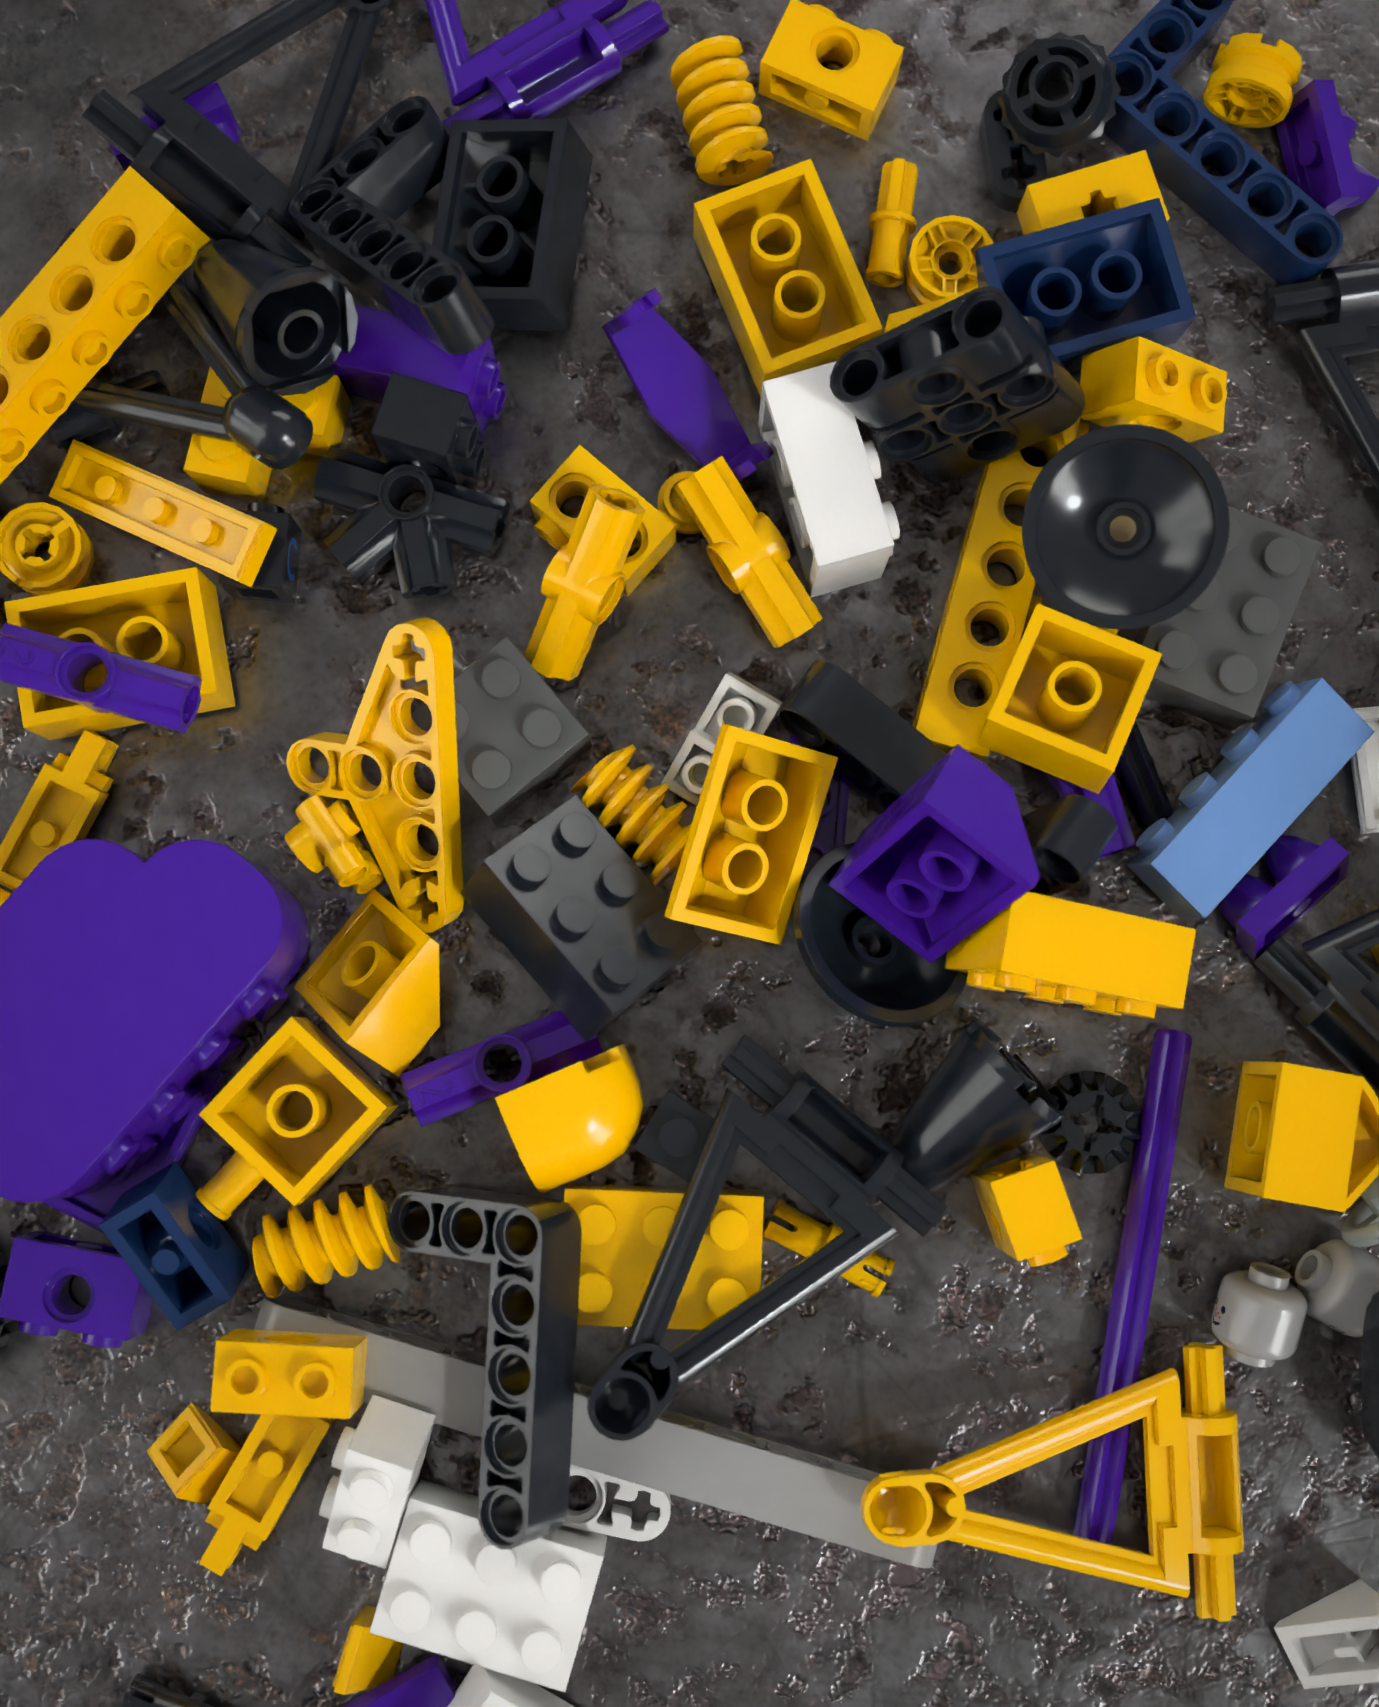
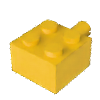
[977,603,1162,794]
[195,1016,399,1221]

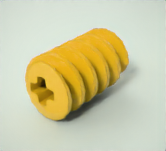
[670,35,774,186]
[569,744,692,887]
[252,1184,401,1299]

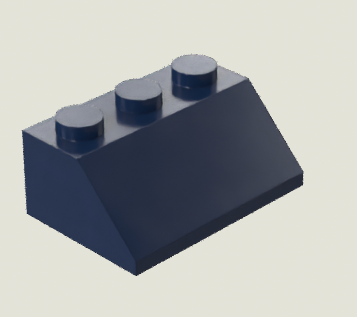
[975,198,1196,373]

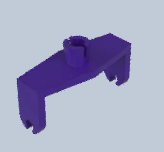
[602,288,774,480]

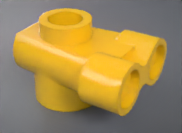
[285,794,385,894]

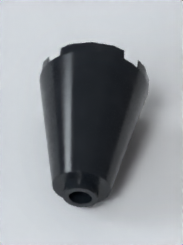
[194,239,358,396]
[887,1018,1066,1193]

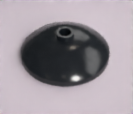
[1022,424,1230,630]
[793,842,967,1027]

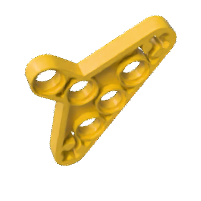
[286,617,464,933]

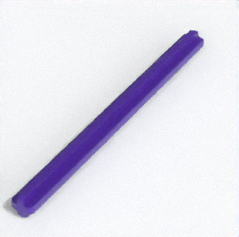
[1074,1028,1192,1545]

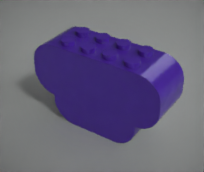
[0,839,309,1202]

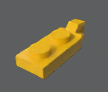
[0,729,119,891]
[199,1414,336,1577]

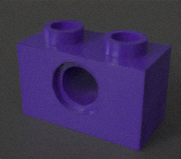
[0,1231,153,1348]

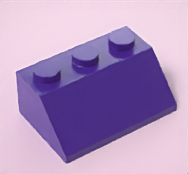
[828,744,1040,963]

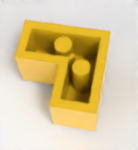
[183,367,351,503]

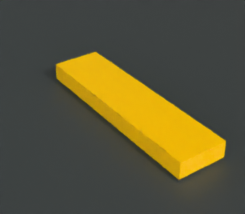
[48,439,277,588]

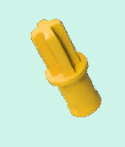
[865,158,918,287]

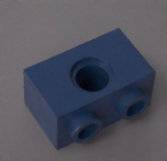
[99,1161,250,1331]

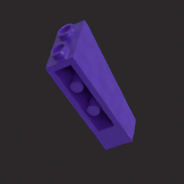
[331,305,507,437]

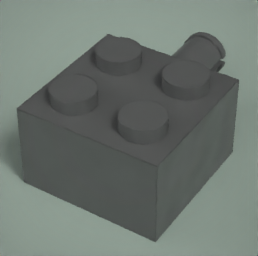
[411,636,593,825]

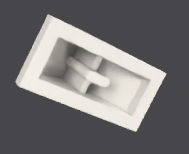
[1274,1579,1379,1689]

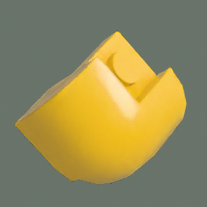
[495,1044,645,1194]

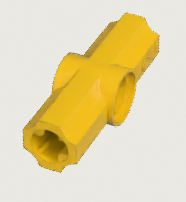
[674,456,823,648]
[524,484,646,681]

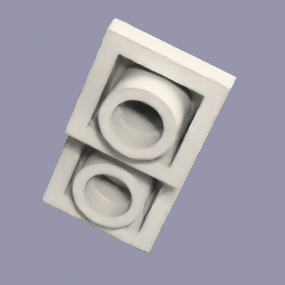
[661,671,783,806]

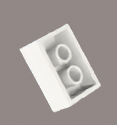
[758,361,900,598]
[369,1479,607,1692]

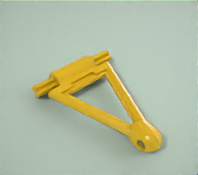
[860,1342,1244,1622]

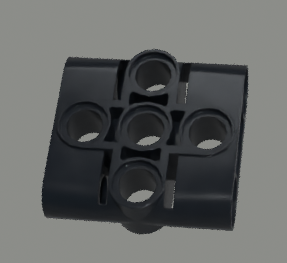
[830,286,1085,484]

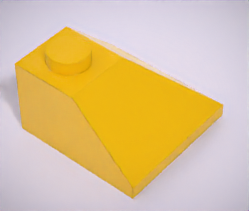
[293,888,440,1077]

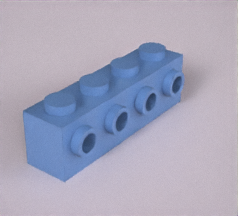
[1126,677,1374,919]

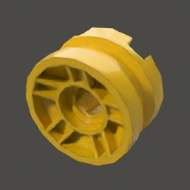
[1203,33,1303,128]
[904,215,994,306]
[0,502,94,596]

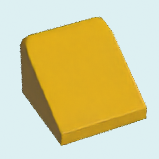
[146,1402,242,1504]
[332,1605,404,1695]

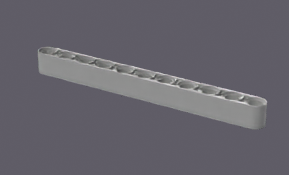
[254,1295,938,1568]

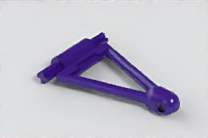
[425,0,669,136]

